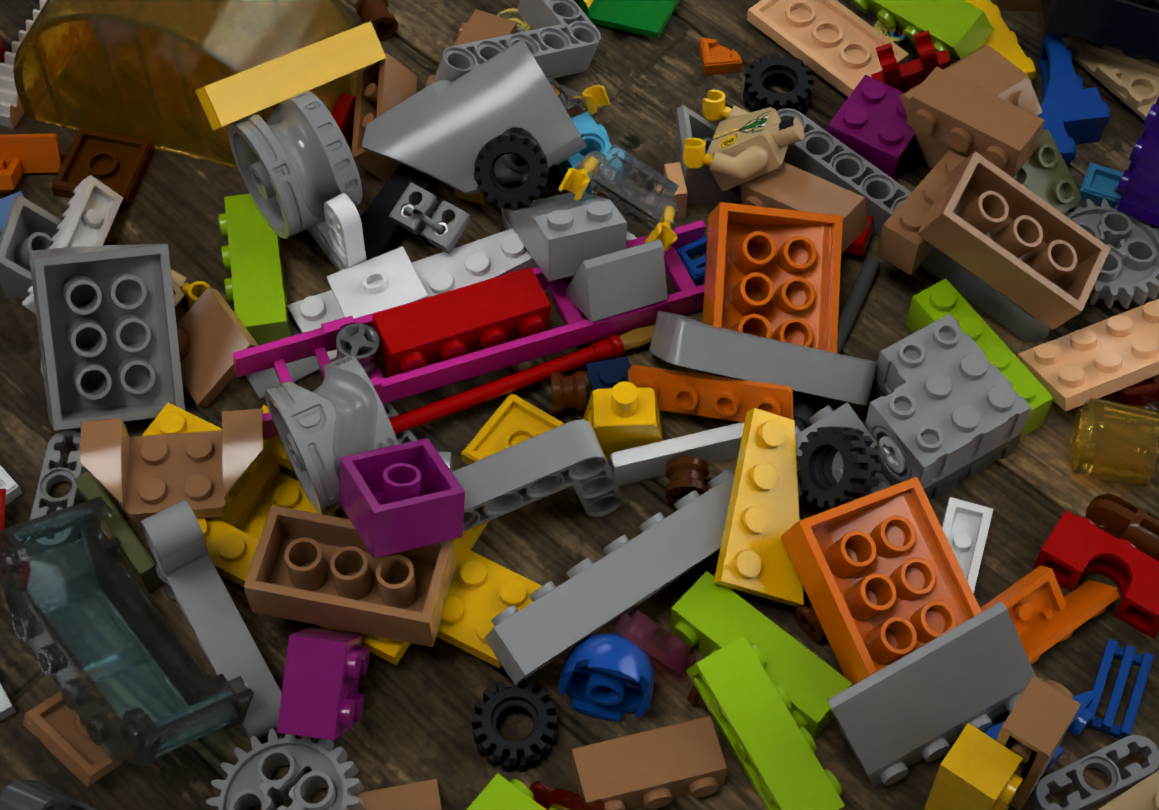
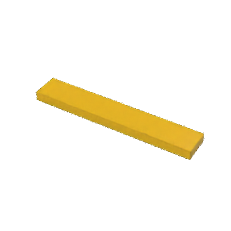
[195,21,386,130]

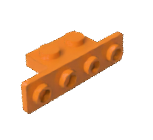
[0,133,63,194]
[628,365,794,423]
[980,565,1120,665]

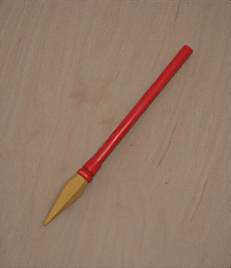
[389,316,692,435]

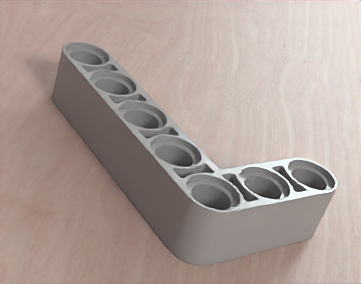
[433,0,601,83]
[649,310,877,405]
[452,419,623,532]
[141,499,282,741]

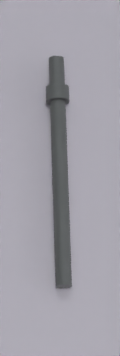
[793,257,881,431]

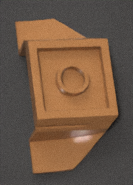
[80,409,264,523]

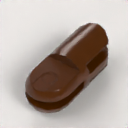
[1085,493,1159,561]

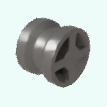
[336,323,380,376]

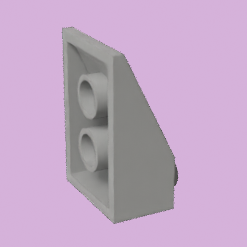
[503,192,627,282]

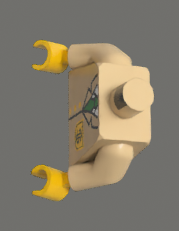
[683,89,804,192]

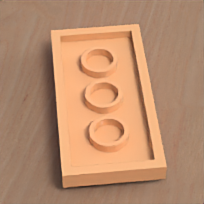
[747,0,909,97]
[1018,299,1159,412]

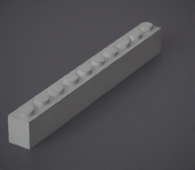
[484,402,878,685]

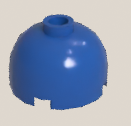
[559,633,654,722]

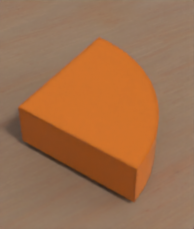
[699,38,742,75]

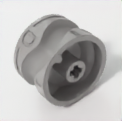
[228,91,363,239]
[265,354,398,515]

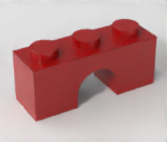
[1032,510,1159,639]

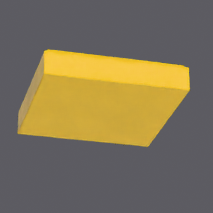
[461,393,565,464]

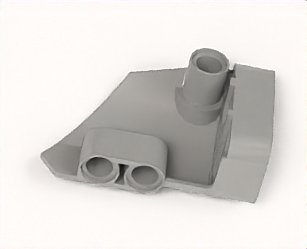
[361,39,587,196]

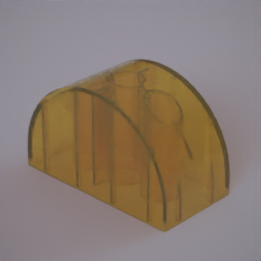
[13,0,357,168]

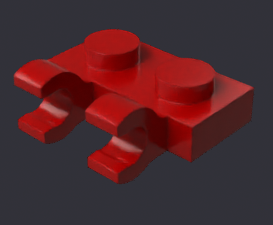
[871,30,951,93]

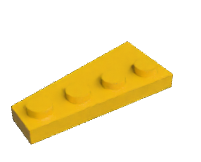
[714,408,804,607]

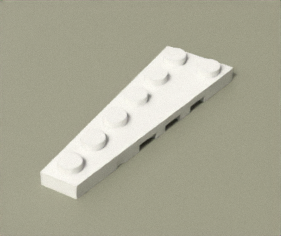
[287,228,537,362]

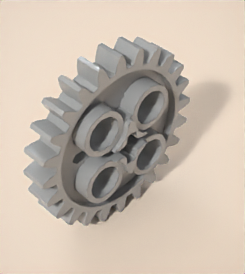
[1064,199,1159,309]
[206,728,365,810]

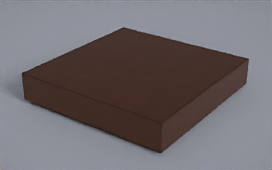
[51,128,155,209]

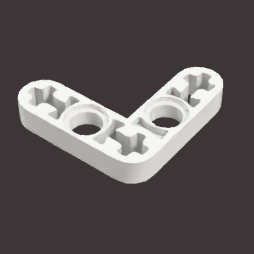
[307,193,367,272]

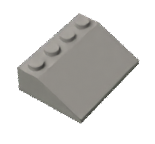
[28,243,185,431]
[827,601,1036,787]

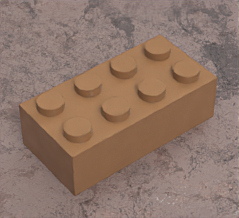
[917,151,1111,330]
[244,505,456,647]

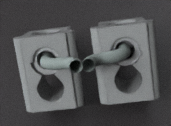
[389,182,471,254]

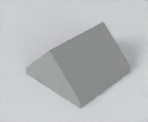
[675,105,742,205]
[0,194,63,299]
[565,239,668,322]

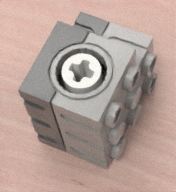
[865,314,1032,499]

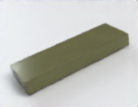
[74,471,163,594]

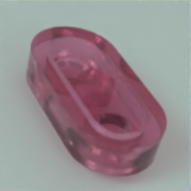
[614,609,693,676]

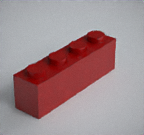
[372,267,551,377]

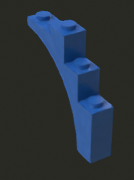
[1037,33,1110,168]

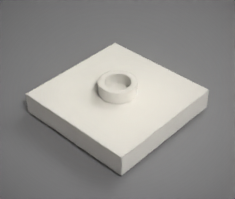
[326,246,429,319]

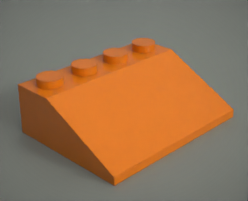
[699,202,843,379]
[781,477,982,686]

